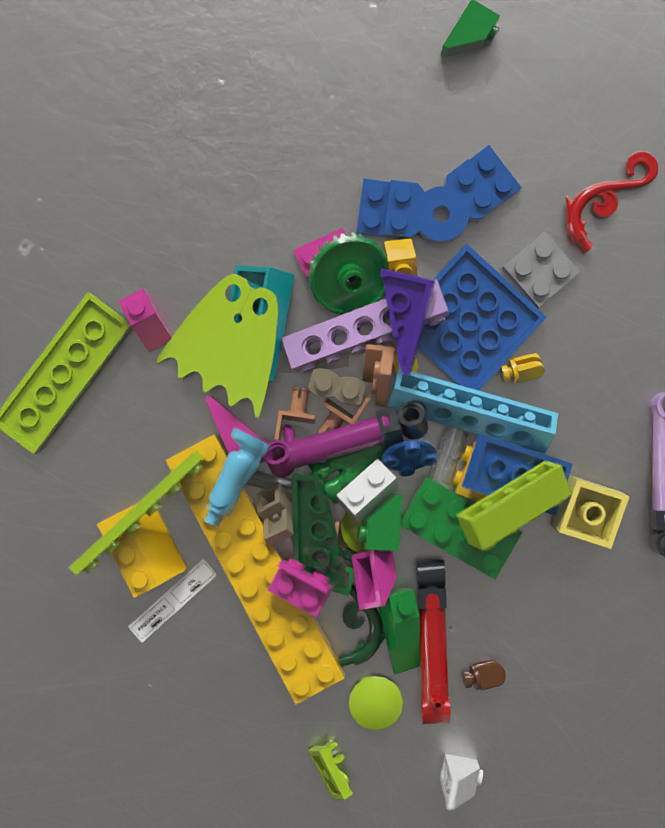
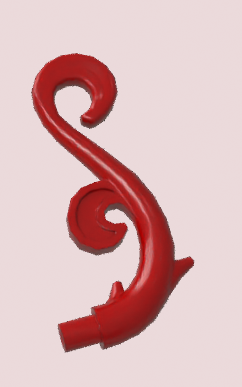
[566,151,658,253]

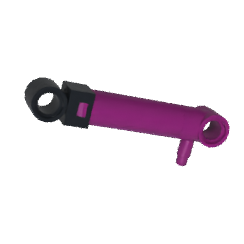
[263,402,428,478]

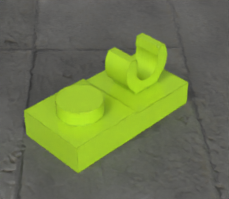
[308,742,353,800]

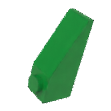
[379,587,420,674]

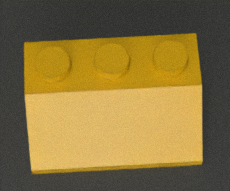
[97,504,188,598]

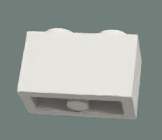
[337,459,398,524]

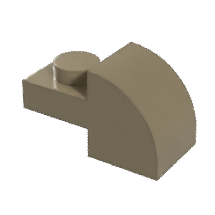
[257,482,293,546]

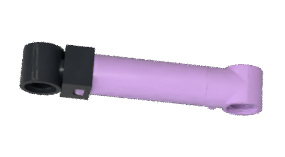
[648,392,665,557]

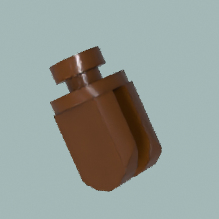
[462,660,506,691]

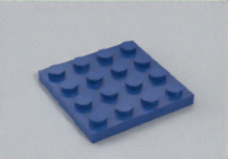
[418,243,547,391]

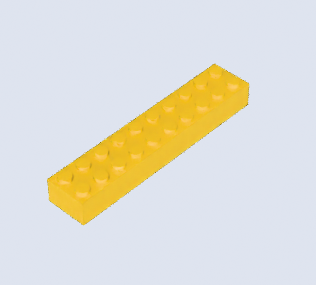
[165,434,345,704]

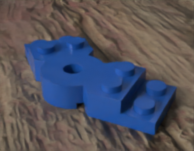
[356,145,522,245]

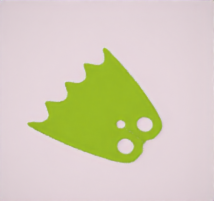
[156,274,278,418]

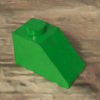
[441,0,500,57]
[357,494,403,551]

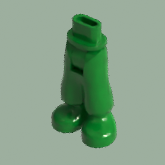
[308,443,390,505]

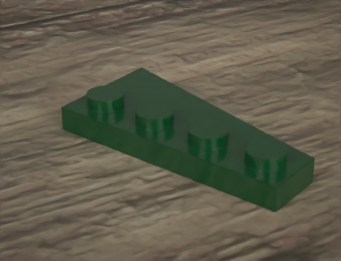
[292,473,350,588]

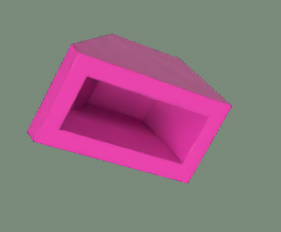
[118,288,172,352]
[352,550,397,610]

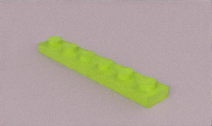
[69,451,205,576]

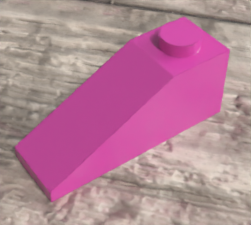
[205,396,268,464]

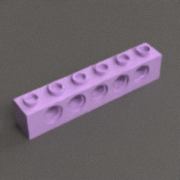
[281,279,450,374]

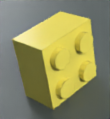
[551,475,630,549]

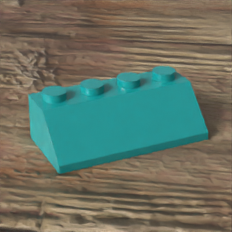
[229,265,295,382]

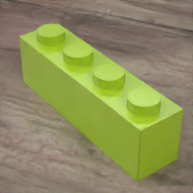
[457,461,572,550]

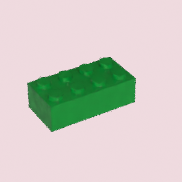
[401,475,523,580]

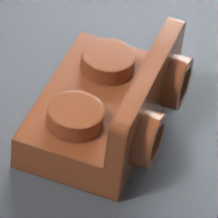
[362,344,394,407]

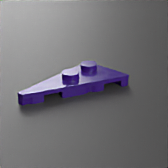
[380,269,435,378]

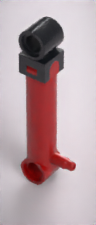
[416,559,451,724]

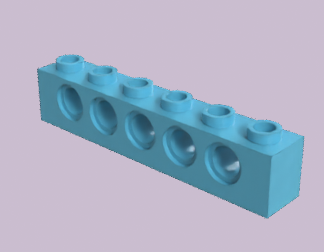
[387,368,558,453]

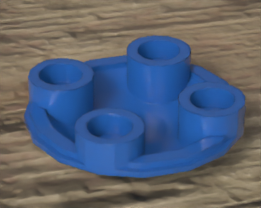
[382,440,437,477]

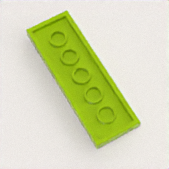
[0,292,132,454]

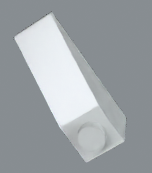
[440,754,483,810]

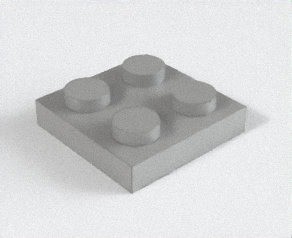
[502,231,580,308]

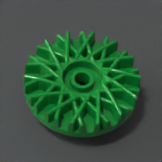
[308,232,389,315]

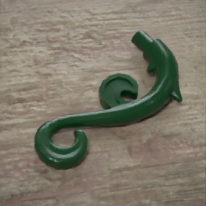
[339,547,385,667]

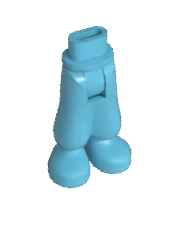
[204,428,270,526]

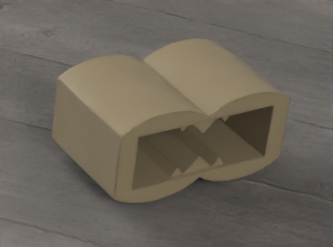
[308,369,366,405]

